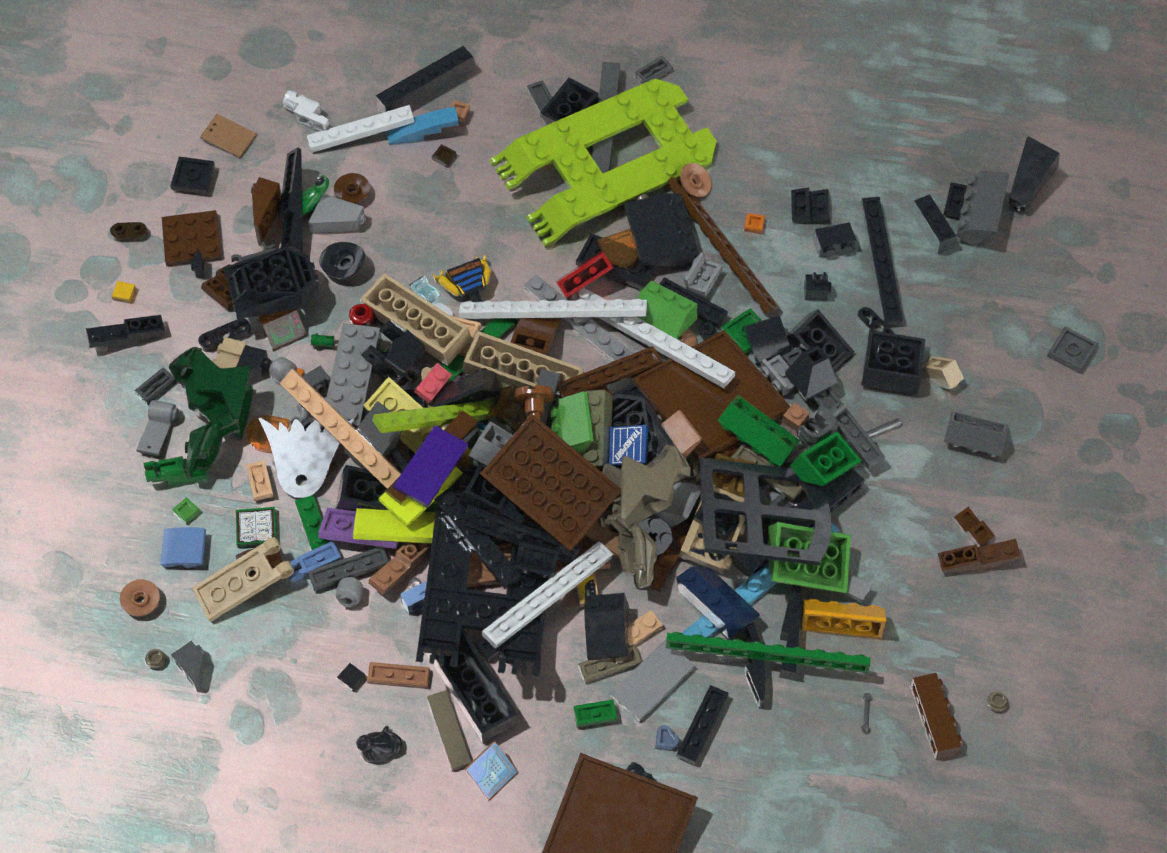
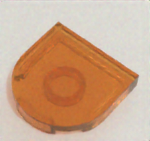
[597,229,638,267]
[246,415,290,454]

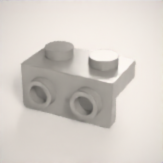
[684,253,723,297]
[760,355,796,396]

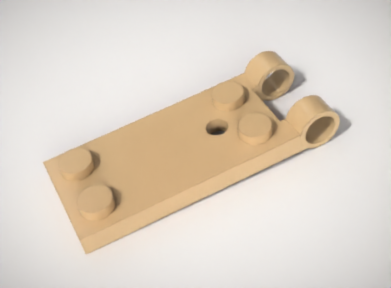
[192,537,294,622]

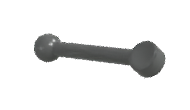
[861,693,871,733]

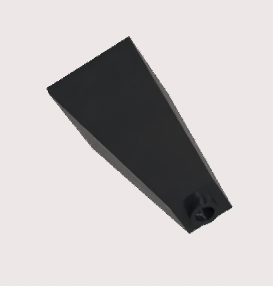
[1009,136,1060,212]

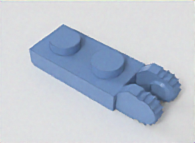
[289,542,342,582]

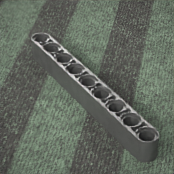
[592,62,620,173]

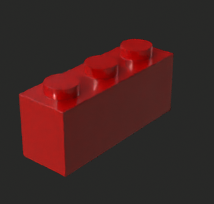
[555,252,613,298]

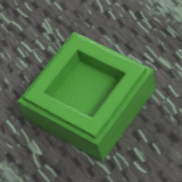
[172,497,200,524]

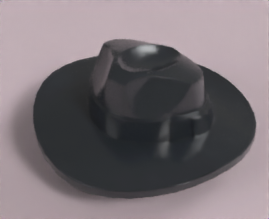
[319,242,366,279]

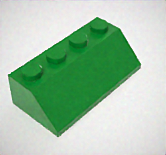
[717,395,801,467]

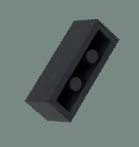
[911,194,956,254]

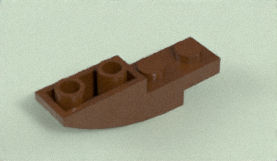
[938,539,1021,573]

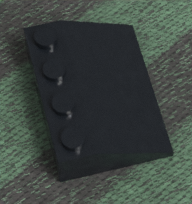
[624,193,699,266]

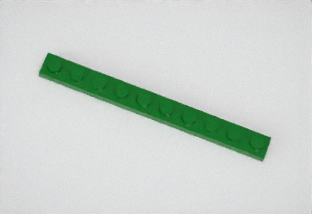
[666,632,871,673]

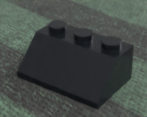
[539,77,599,125]
[433,368,501,407]

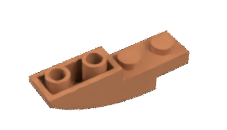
[368,542,432,595]

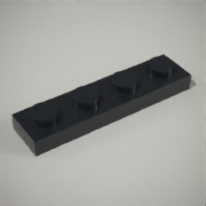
[659,277,728,328]
[676,685,729,765]

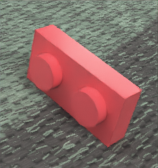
[414,363,452,403]

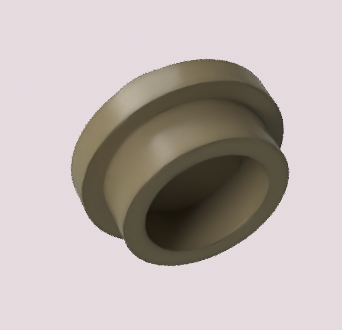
[145,649,166,669]
[987,692,1008,712]

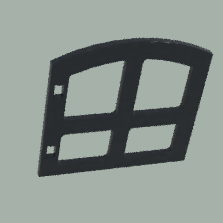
[699,457,831,565]

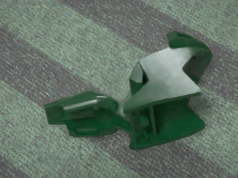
[169,347,253,478]

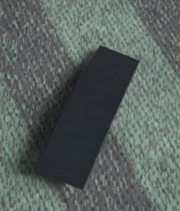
[744,623,766,708]

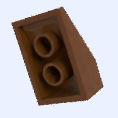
[251,177,281,246]

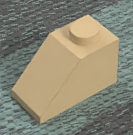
[922,356,964,389]

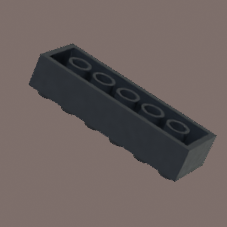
[427,628,518,743]

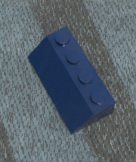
[676,566,760,639]

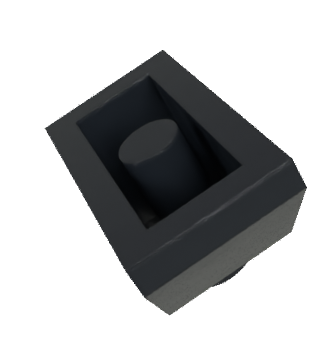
[236,345,270,381]

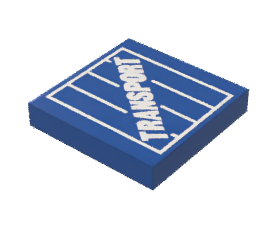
[608,425,648,467]

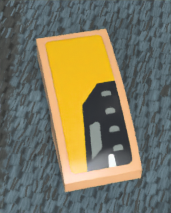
[577,572,598,607]

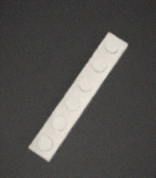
[307,105,415,153]

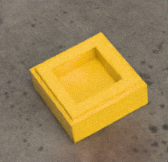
[112,281,136,303]

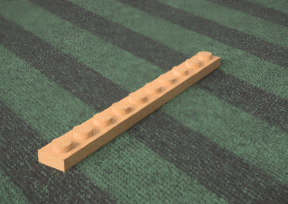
[280,369,401,489]

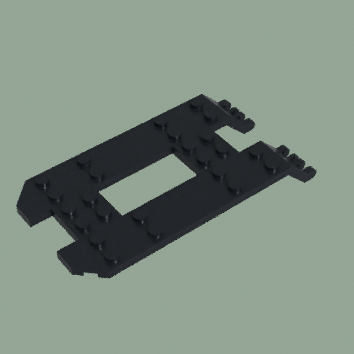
[416,467,549,678]

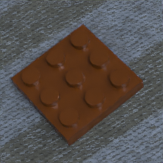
[161,210,221,266]

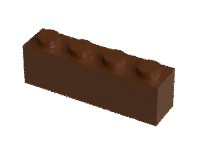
[910,673,963,760]

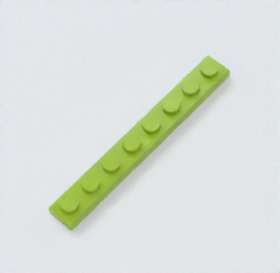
[372,399,496,433]

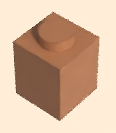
[781,402,810,437]

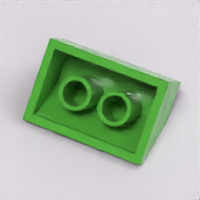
[636,280,697,340]
[549,391,593,455]

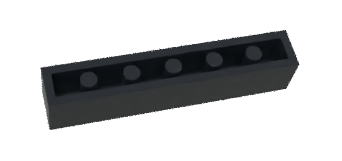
[376,46,474,113]

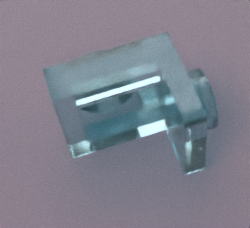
[409,276,440,303]

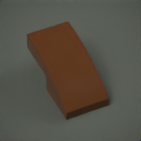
[952,506,995,547]

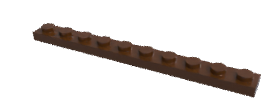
[667,177,781,315]
[647,440,742,592]

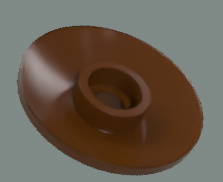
[334,173,370,204]

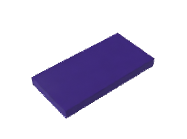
[393,425,469,508]

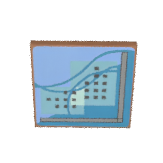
[464,741,517,800]

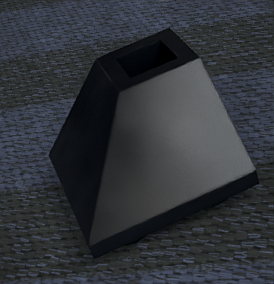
[785,345,838,401]

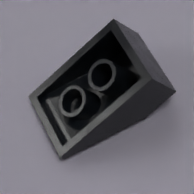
[787,309,855,371]
[335,465,388,511]
[584,593,629,660]

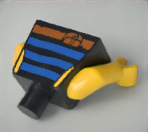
[433,255,491,302]

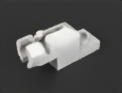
[283,90,330,132]

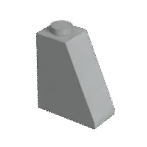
[308,194,366,233]

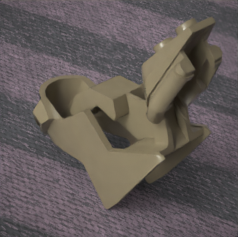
[599,445,693,588]

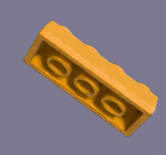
[801,599,886,638]

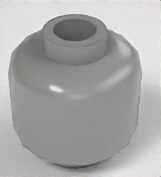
[269,357,297,383]
[335,577,364,607]

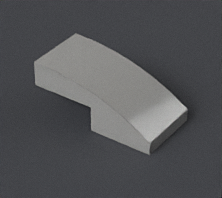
[835,574,872,603]

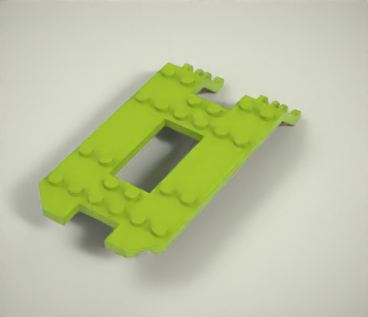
[489,79,717,248]

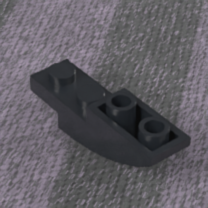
[85,315,165,350]

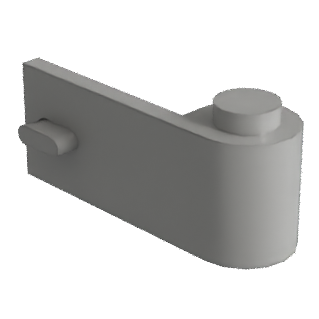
[136,400,179,456]

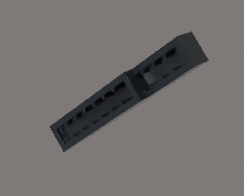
[278,147,303,252]
[779,585,801,681]

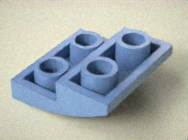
[160,527,206,568]

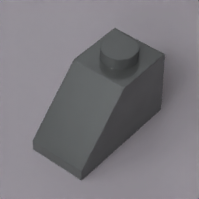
[171,640,206,691]

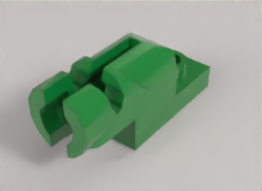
[143,456,207,486]

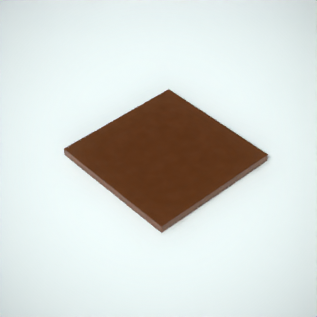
[632,330,791,462]
[542,753,698,853]

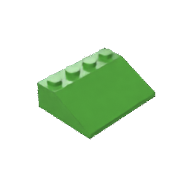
[767,522,851,594]

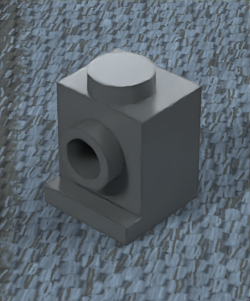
[302,365,331,394]

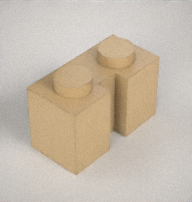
[212,337,247,368]

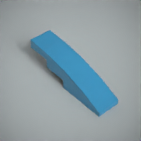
[386,107,459,145]

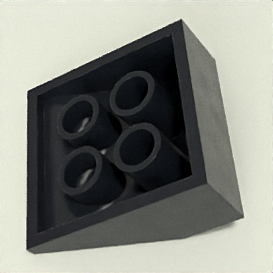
[861,330,925,394]

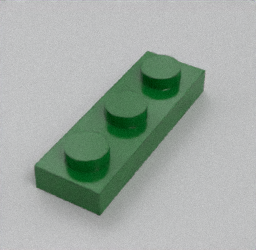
[295,495,330,551]

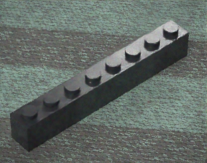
[733,468,864,579]

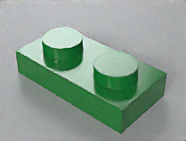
[573,699,617,728]

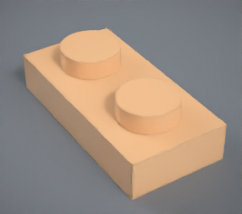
[246,460,274,501]
[628,610,663,647]

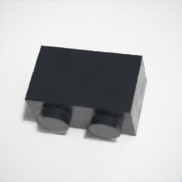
[813,222,856,257]

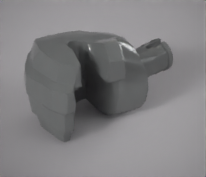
[798,400,847,449]

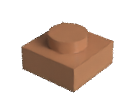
[450,100,470,122]

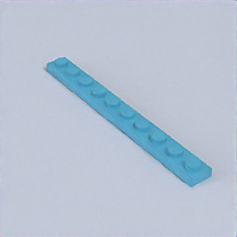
[682,522,839,638]

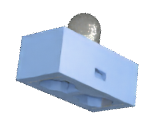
[400,577,427,615]

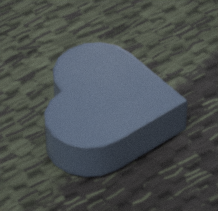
[655,725,680,751]

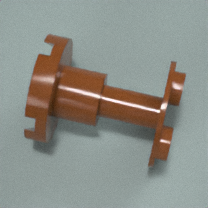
[515,385,554,421]

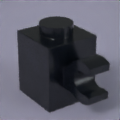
[804,272,831,300]

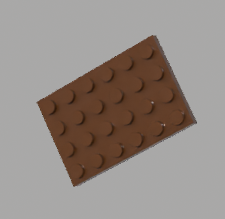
[480,414,621,551]

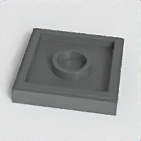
[1047,326,1098,374]

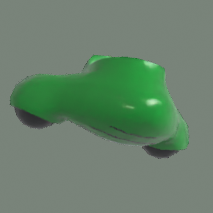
[302,175,329,216]

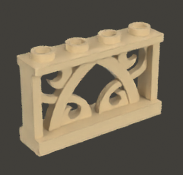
[678,484,746,574]

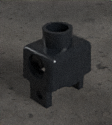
[361,320,426,383]

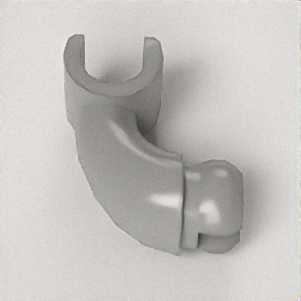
[290,403,310,426]

